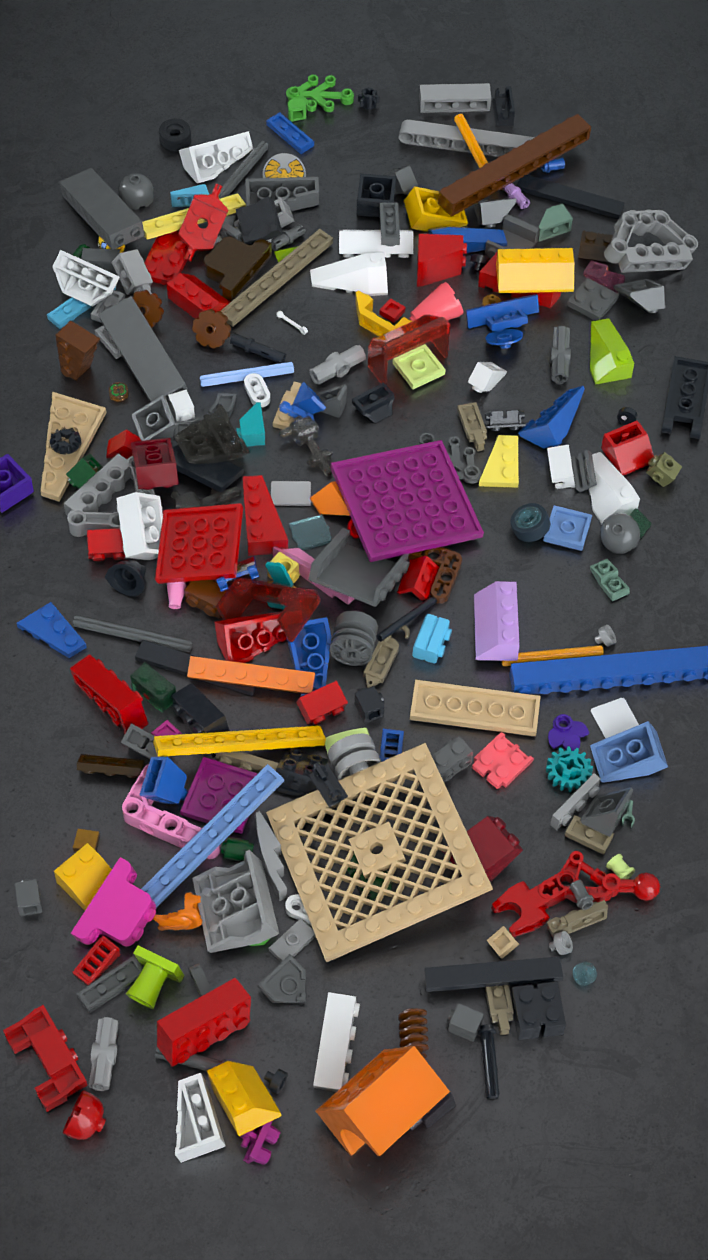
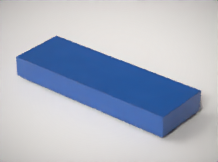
[266,112,314,154]

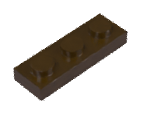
[77,754,145,778]

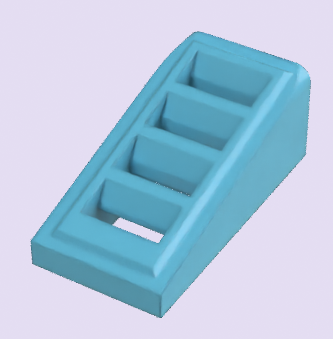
[170,184,209,207]

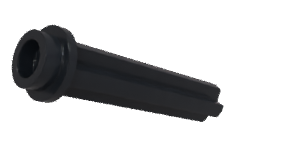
[478,1024,499,1099]

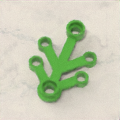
[286,75,354,112]

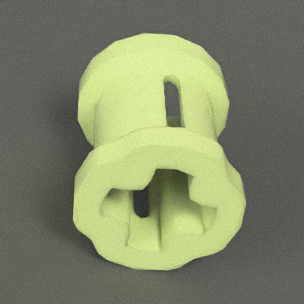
[606,854,635,879]

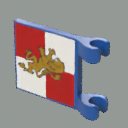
[216,556,259,592]

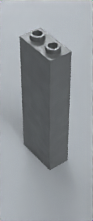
[59,168,145,250]
[98,296,188,403]

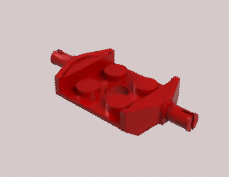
[178,183,229,262]

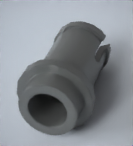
[569,880,594,910]

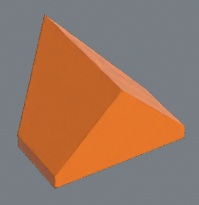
[310,481,350,516]

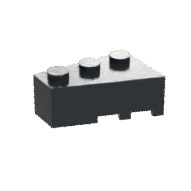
[171,683,230,758]

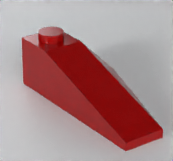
[215,609,301,663]

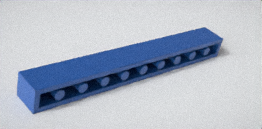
[509,646,708,695]

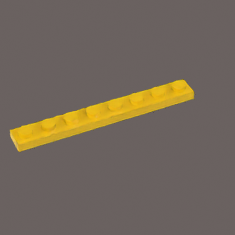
[153,726,326,757]

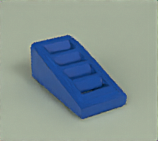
[380,729,404,762]

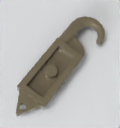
[363,623,410,688]

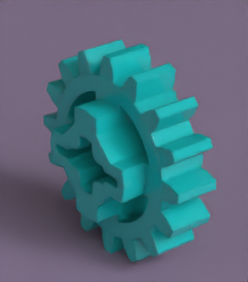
[546,746,593,792]

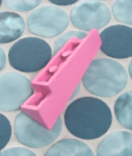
[273,547,355,605]

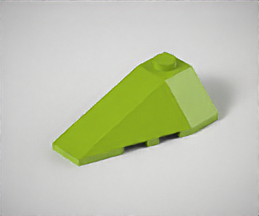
[590,318,634,385]

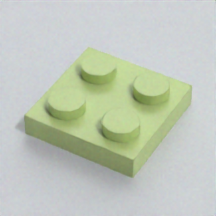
[393,344,445,389]

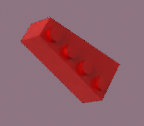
[478,253,561,308]
[242,475,288,556]
[70,654,148,734]

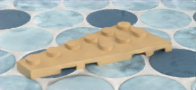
[40,392,107,502]

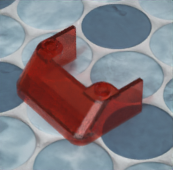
[368,314,451,385]
[216,578,321,642]

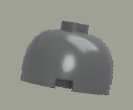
[118,173,155,210]
[600,513,640,554]

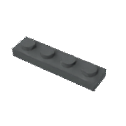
[380,203,400,247]

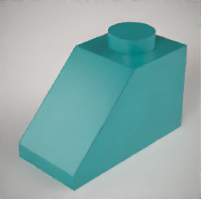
[236,402,265,447]

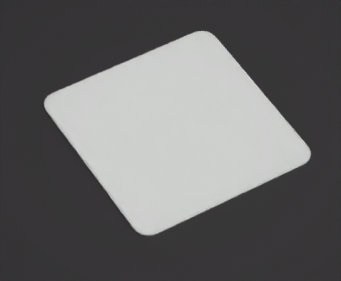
[591,698,639,738]

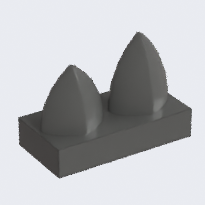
[218,215,243,242]

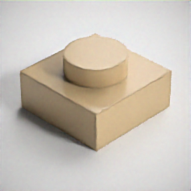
[487,926,519,959]

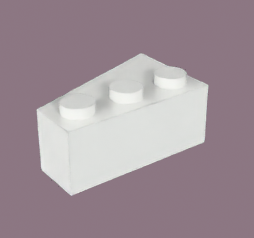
[175,1073,226,1163]

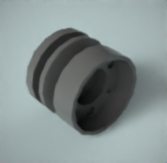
[329,611,378,666]

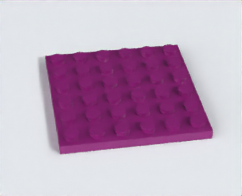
[330,440,484,562]

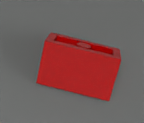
[397,555,439,601]

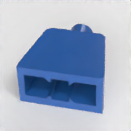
[140,757,188,804]

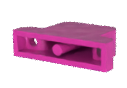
[71,857,156,946]

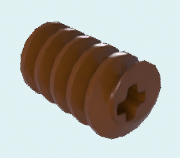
[398,1008,429,1058]

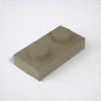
[565,815,614,855]

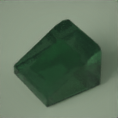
[629,508,651,538]

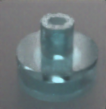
[573,962,597,986]

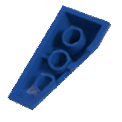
[518,386,585,448]
[285,617,331,697]

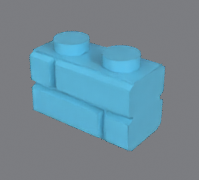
[412,614,452,664]

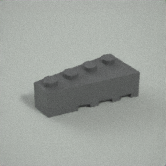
[246,177,319,211]

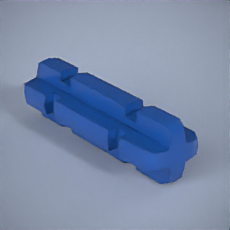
[279,401,314,425]

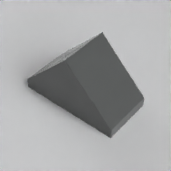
[318,384,347,418]

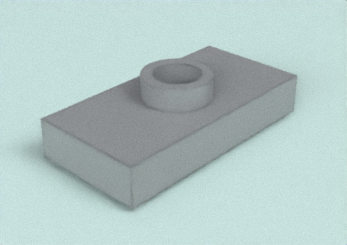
[269,918,316,962]

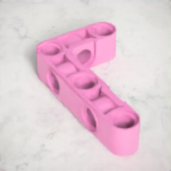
[122,764,221,859]

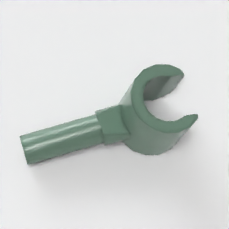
[621,800,635,828]

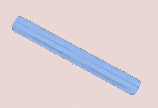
[200,362,294,387]

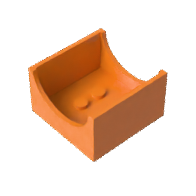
[316,1046,450,1156]

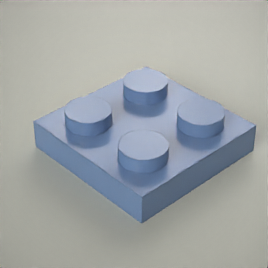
[543,505,592,551]

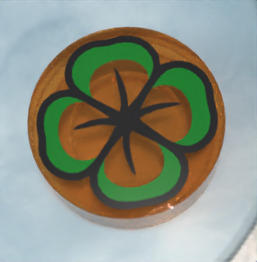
[109,382,129,401]

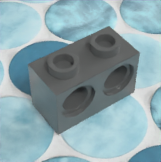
[121,724,170,760]

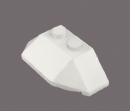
[53,250,120,307]

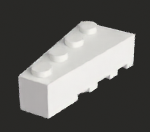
[313,992,360,1092]

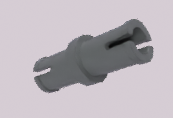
[271,224,305,251]

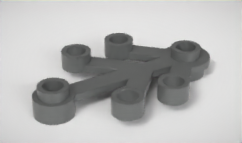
[419,433,481,484]

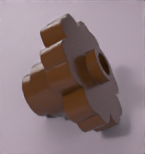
[132,290,164,328]
[192,309,231,348]

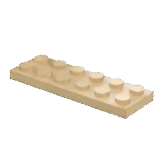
[410,680,541,736]

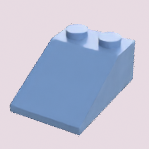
[590,721,668,783]

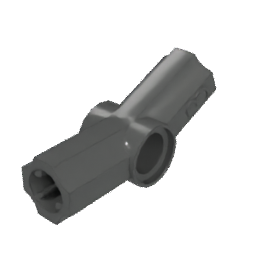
[550,326,571,384]

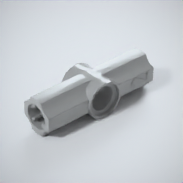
[310,345,366,384]
[89,1017,119,1091]

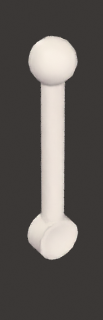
[276,311,308,335]

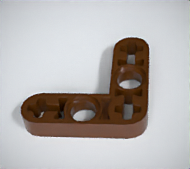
[408,547,462,604]

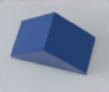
[292,382,326,414]

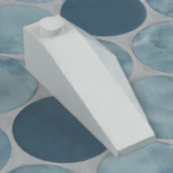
[179,131,253,183]
[310,252,388,296]
[584,452,640,525]

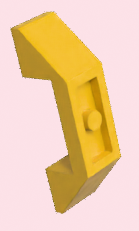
[356,290,419,343]

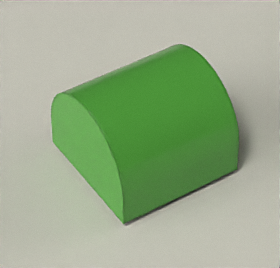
[288,98,306,122]

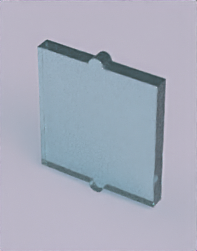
[289,514,332,550]

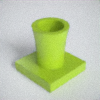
[126,946,184,1009]

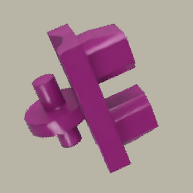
[240,1121,281,1165]

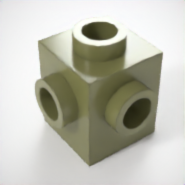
[646,452,682,487]

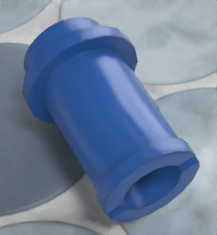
[541,158,565,173]

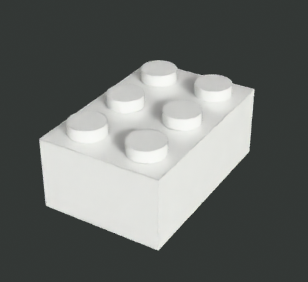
[116,492,163,560]

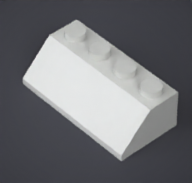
[339,230,413,258]

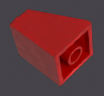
[417,234,467,287]

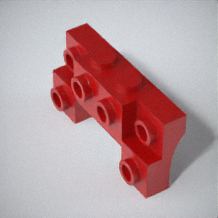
[3,1005,88,1112]

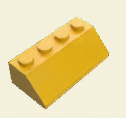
[496,248,574,293]

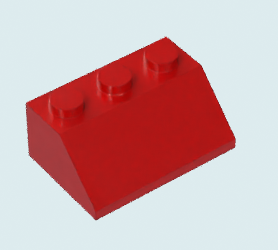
[166,273,230,319]

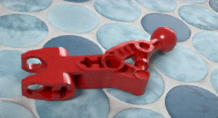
[491,851,660,937]

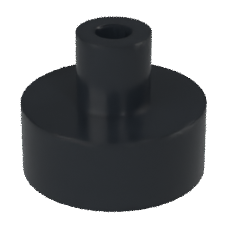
[470,254,489,271]
[264,1069,288,1094]

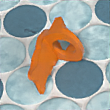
[153,892,203,931]

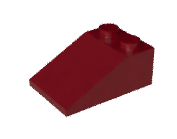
[131,438,178,490]

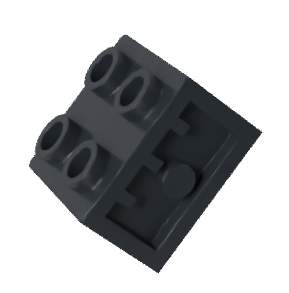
[275,749,328,797]

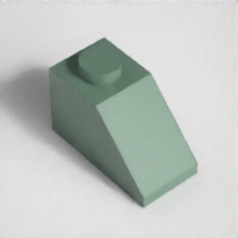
[538,204,573,242]

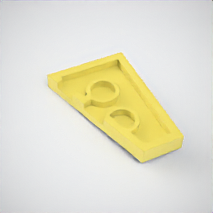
[479,435,519,488]

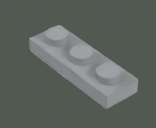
[550,774,601,830]

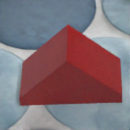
[106,429,141,459]

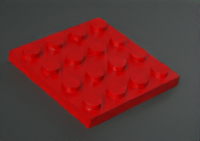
[155,503,243,584]

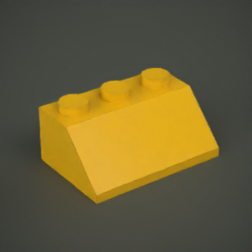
[207,1061,282,1136]

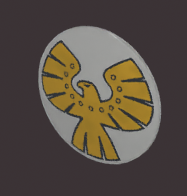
[263,153,306,178]

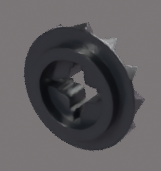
[49,427,81,455]

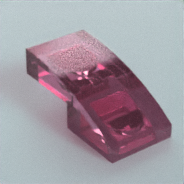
[583,261,625,293]

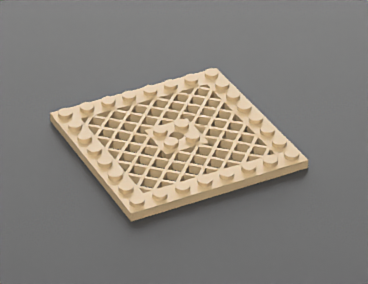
[266,743,493,962]

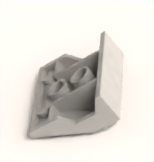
[193,850,279,953]

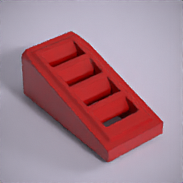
[73,936,120,986]

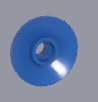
[485,329,523,349]

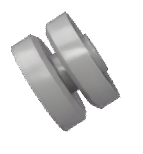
[328,733,382,781]

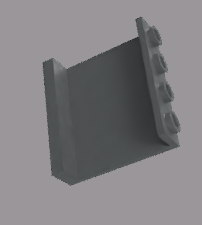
[308,528,410,607]

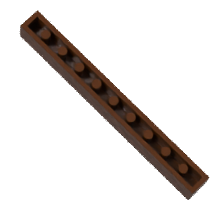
[438,114,591,217]

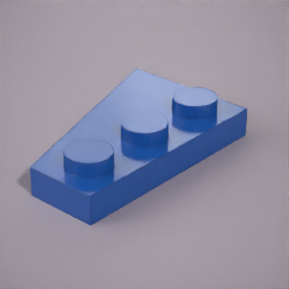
[17,602,87,658]

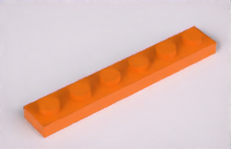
[187,656,315,694]

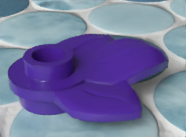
[548,714,589,751]

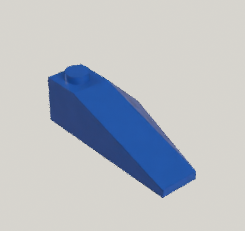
[428,226,507,253]

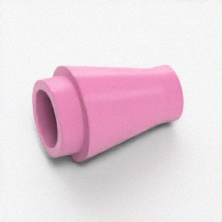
[166,582,187,609]

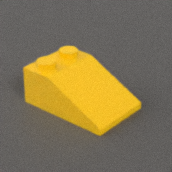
[404,186,468,231]
[54,843,112,911]

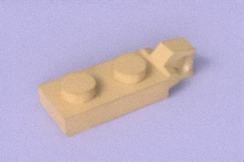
[273,382,301,431]

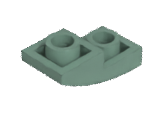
[590,559,630,601]

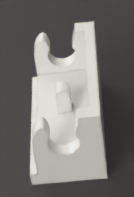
[547,444,575,489]

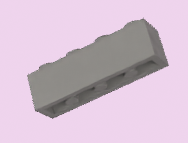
[419,83,491,113]

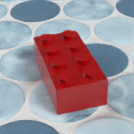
[157,978,251,1067]

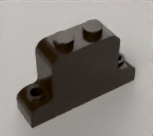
[203,237,272,302]

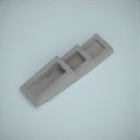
[256,811,287,901]

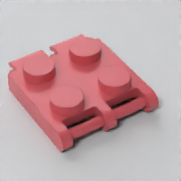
[472,732,534,789]

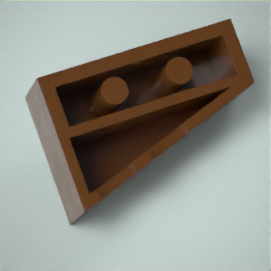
[55,320,100,381]

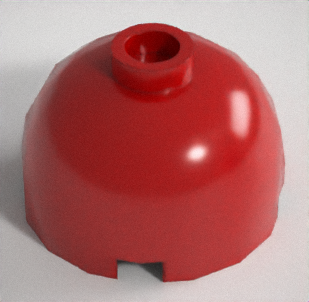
[62,1090,106,1140]

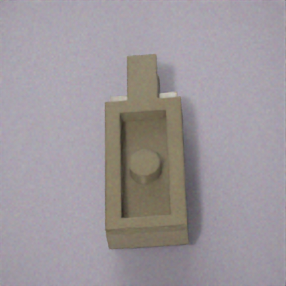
[457,402,487,451]
[547,900,608,937]
[485,985,514,1035]

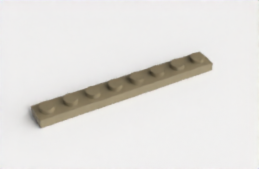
[221,229,333,327]

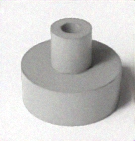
[595,624,616,647]
[549,931,573,955]

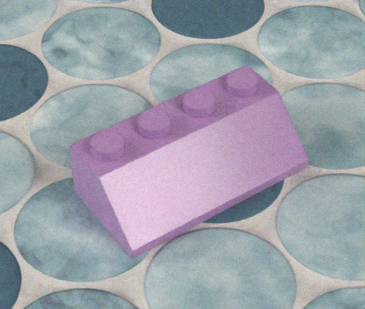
[474,581,519,661]

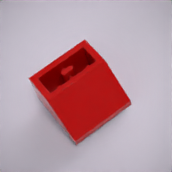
[601,420,654,476]

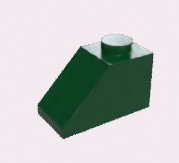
[66,454,103,489]

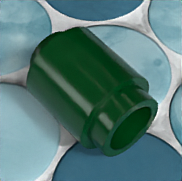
[221,837,254,862]

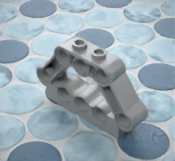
[604,209,698,273]
[64,454,155,537]

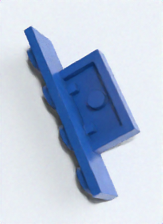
[466,294,539,332]

